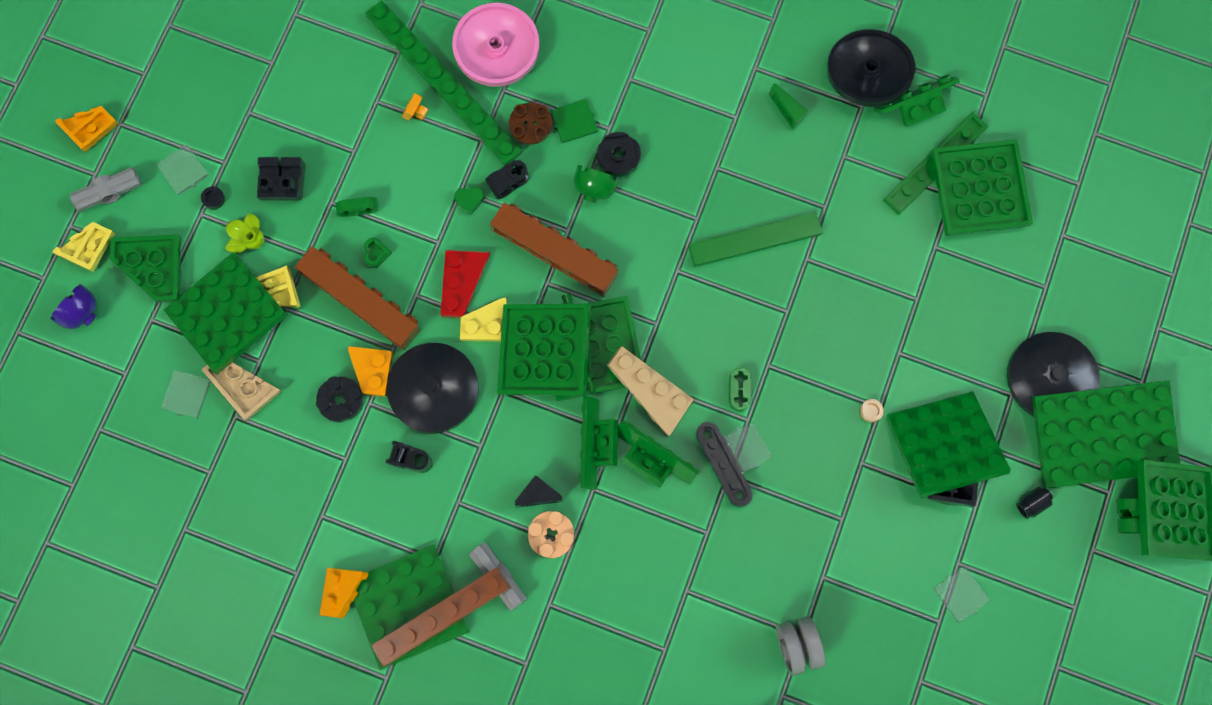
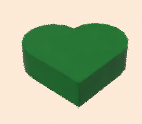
[454,187,484,215]
[364,238,392,268]

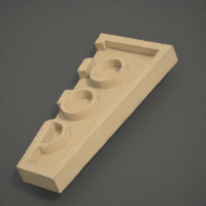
[607,346,694,437]

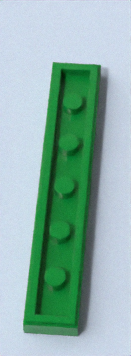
[883,112,989,215]
[689,212,823,267]

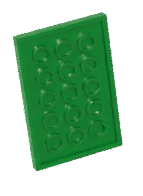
[1032,380,1180,488]

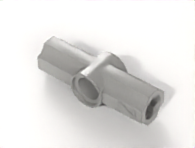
[70,167,142,212]
[469,542,527,611]

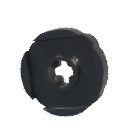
[597,132,641,176]
[316,376,363,423]

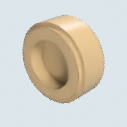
[860,399,884,423]

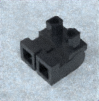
[257,157,306,201]

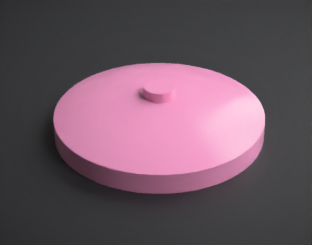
[452,3,539,87]

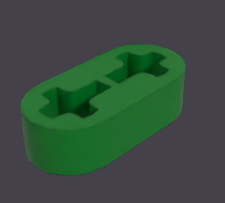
[335,197,379,217]
[729,368,751,412]

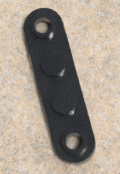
[696,422,752,507]

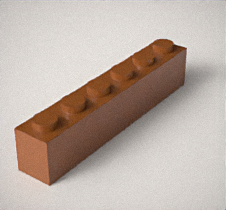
[490,202,618,297]
[295,246,420,351]
[371,567,512,667]

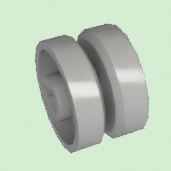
[776,616,825,676]

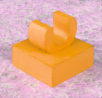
[401,93,429,121]

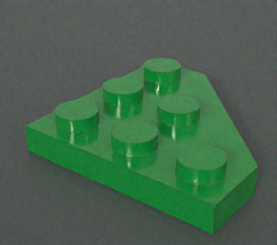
[110,235,181,303]

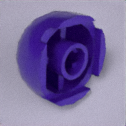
[50,284,97,329]

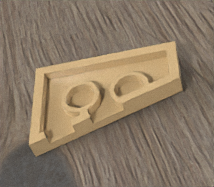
[201,362,282,421]

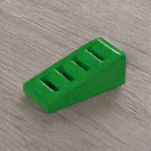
[769,83,807,130]

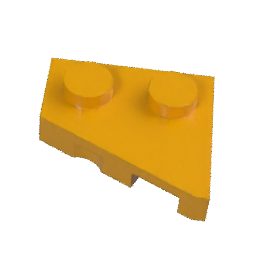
[319,568,368,618]

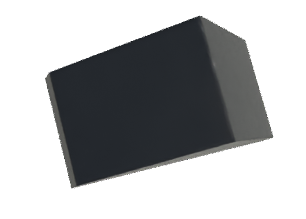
[515,475,562,508]
[928,483,978,507]

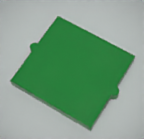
[551,99,598,143]

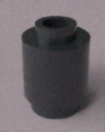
[1016,486,1053,519]

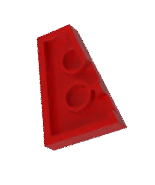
[440,250,490,318]

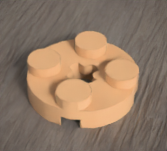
[528,511,574,559]

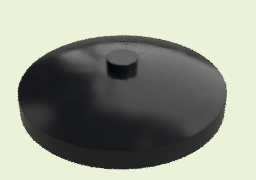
[827,29,915,107]
[1007,332,1100,417]
[387,343,479,434]

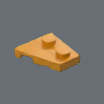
[55,106,118,152]
[348,346,393,397]

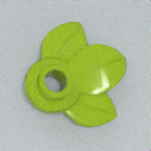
[225,213,264,254]

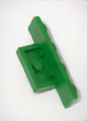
[874,75,960,126]
[579,396,618,490]
[618,420,699,488]

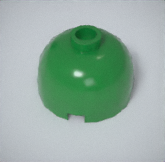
[574,165,620,203]

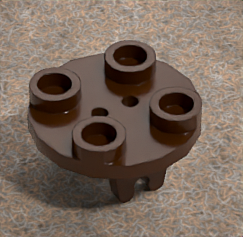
[509,102,553,145]

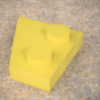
[53,222,115,272]
[256,266,301,308]
[460,298,507,342]

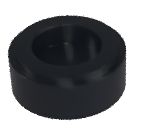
[201,186,225,210]

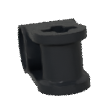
[485,160,529,199]
[385,441,433,473]

